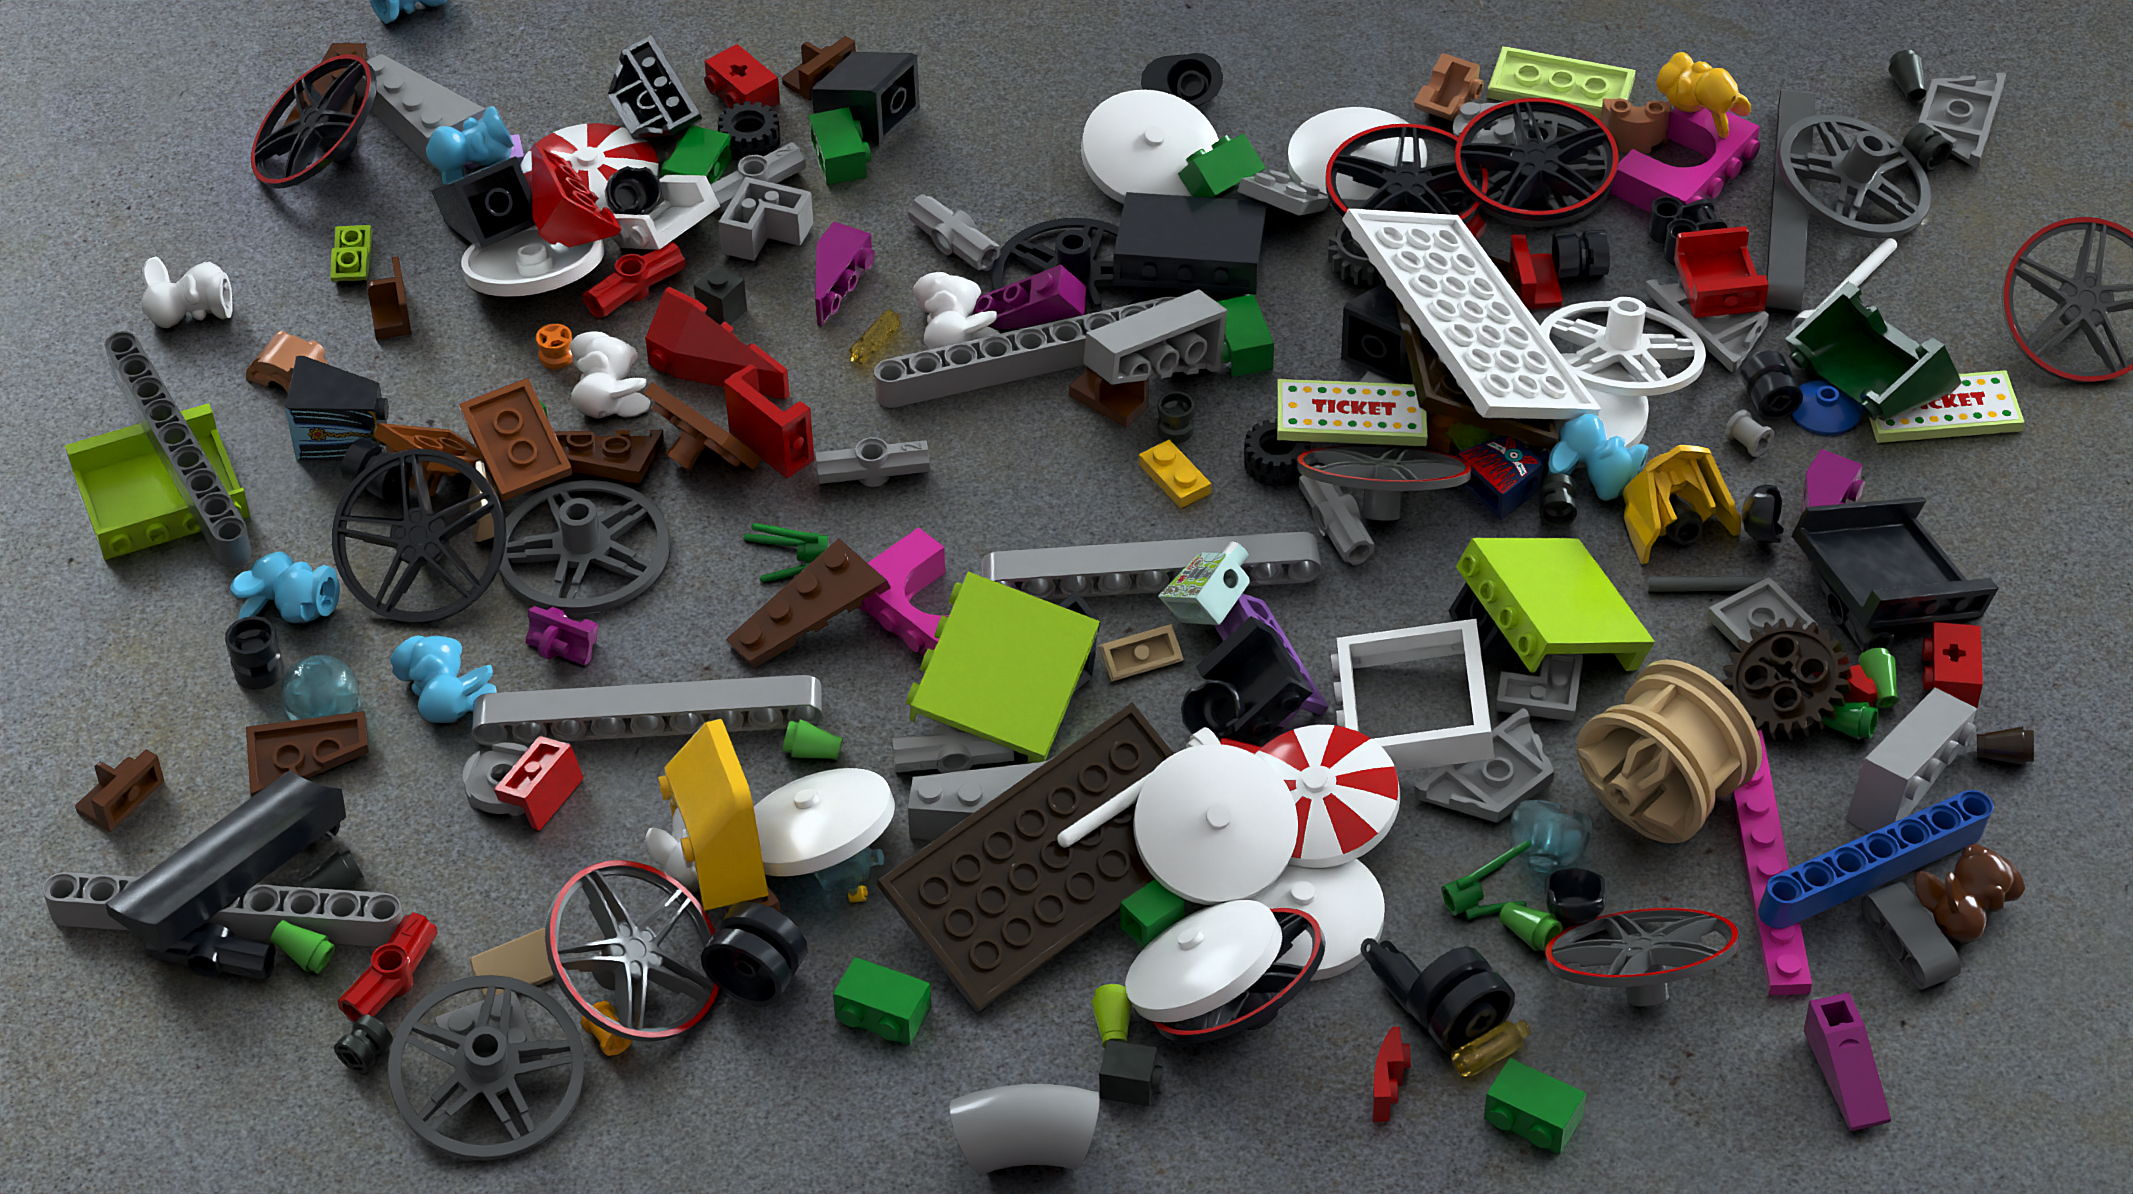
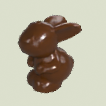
[1914,844,2025,945]

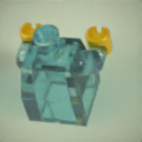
[814,846,884,903]

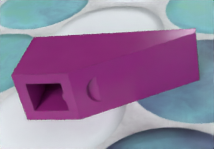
[815,221,875,326]
[973,265,1086,329]
[1802,449,1865,561]
[1803,992,1891,1132]

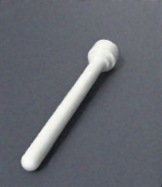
[1791,238,1897,331]
[1057,727,1220,847]

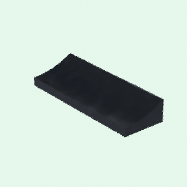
[105,770,346,953]

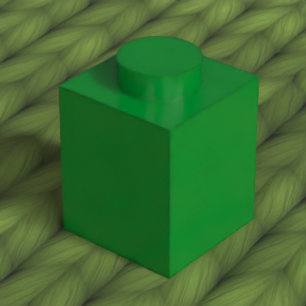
[1120,879,1185,949]

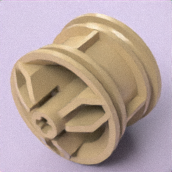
[1577,659,1762,843]

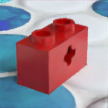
[704,44,780,109]
[1922,622,1983,708]

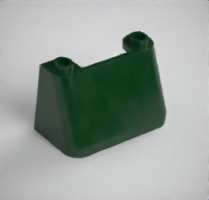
[1785,281,1962,421]

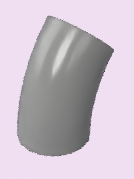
[949,1084,1099,1175]

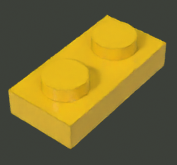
[1139,439,1212,509]

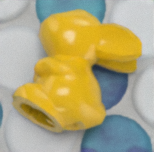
[1656,52,1751,139]

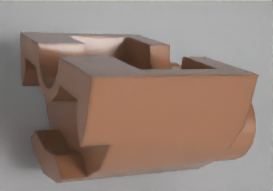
[1413,53,1484,122]
[1601,98,1672,154]
[246,331,327,393]

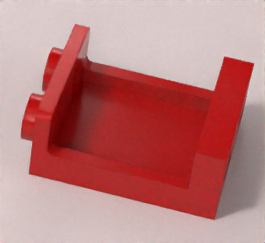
[1674,226,1769,318]
[724,364,815,479]

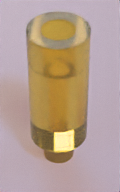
[1451,1020,1531,1079]

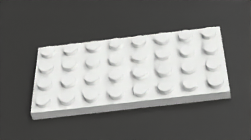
[1342,208,1601,420]

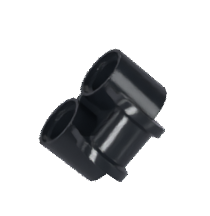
[1648,196,1727,266]

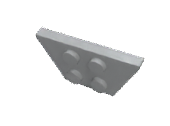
[1918,73,2006,168]
[1645,277,1769,373]
[1414,708,1555,823]

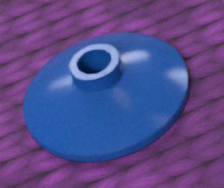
[1790,380,1863,435]

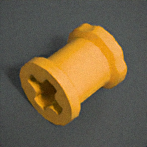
[580,1001,632,1056]

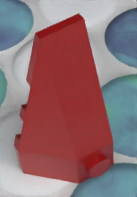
[531,143,622,248]
[645,287,790,399]

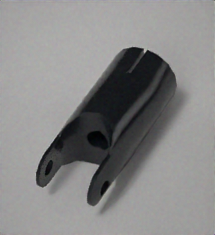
[1360,938,1422,1018]

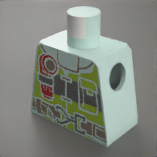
[1158,541,1250,625]

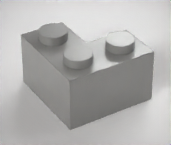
[719,177,813,261]

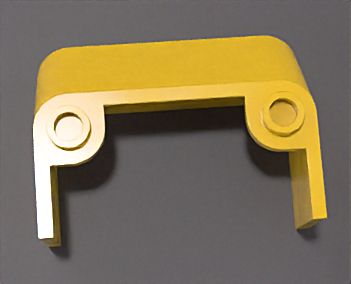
[658,719,768,911]

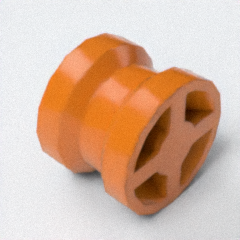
[536,323,573,369]

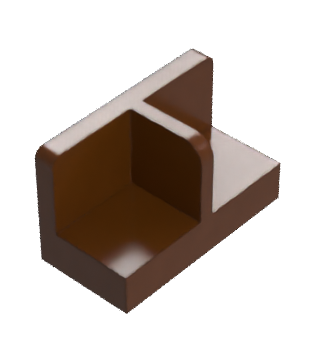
[782,36,856,101]
[367,256,412,340]
[1069,366,1149,428]
[75,749,164,832]

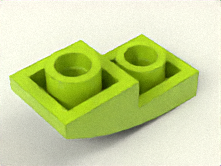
[330,225,373,282]

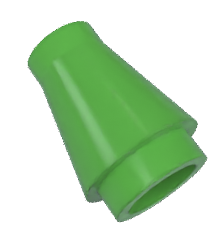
[1858,648,1899,709]
[782,719,843,760]
[1499,901,1562,951]
[270,920,335,974]

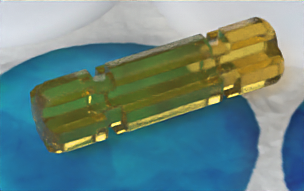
[849,309,901,365]

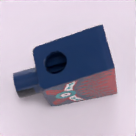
[1457,435,1550,520]

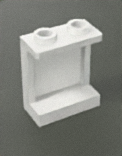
[612,175,720,250]

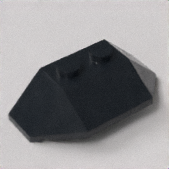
[608,35,702,139]

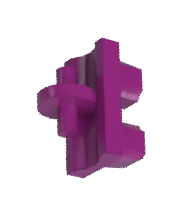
[525,606,598,665]

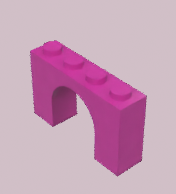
[1611,107,1760,213]
[858,527,949,656]

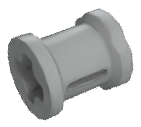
[1724,409,1775,457]

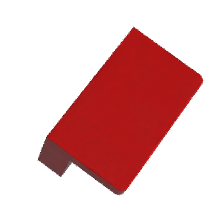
[1509,234,1563,309]
[494,736,583,830]

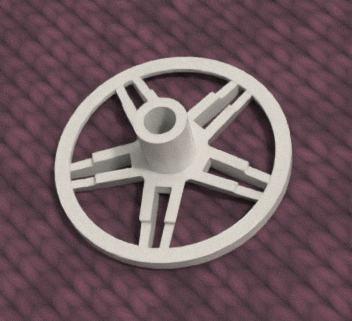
[1540,297,1706,396]

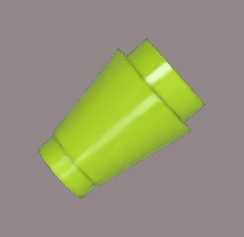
[1091,984,1132,1048]

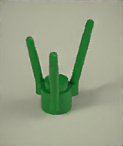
[743,523,828,582]
[1441,841,1531,920]

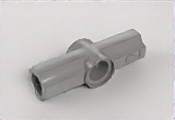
[710,142,806,215]
[908,194,1001,271]
[815,437,930,487]
[1299,465,1374,566]
[892,724,1014,774]

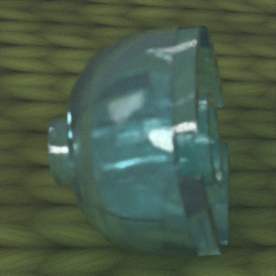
[281,654,361,720]
[1509,800,1593,873]

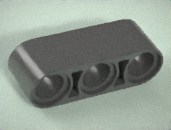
[1861,882,1961,990]

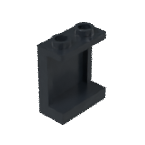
[1196,616,1313,744]

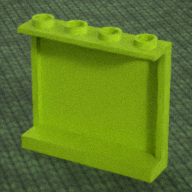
[65,403,250,560]
[1456,538,1655,672]
[905,571,1100,764]

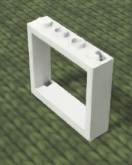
[1331,619,1495,772]

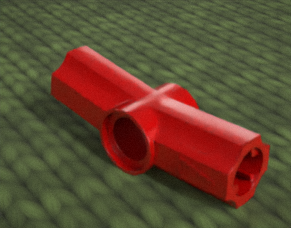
[582,241,686,319]
[337,912,438,1023]

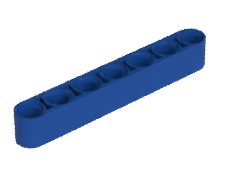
[1758,790,1994,929]

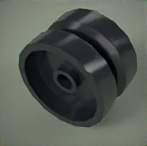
[700,901,808,1006]
[1406,946,1515,1055]

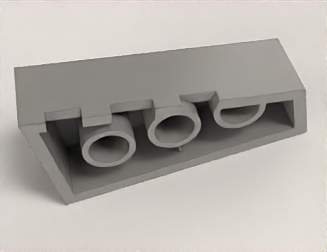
[356,54,485,169]
[1083,290,1227,384]
[1845,688,1977,833]
[908,761,1047,840]

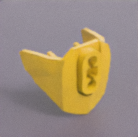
[1622,445,1741,565]

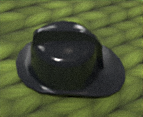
[1141,53,1223,107]

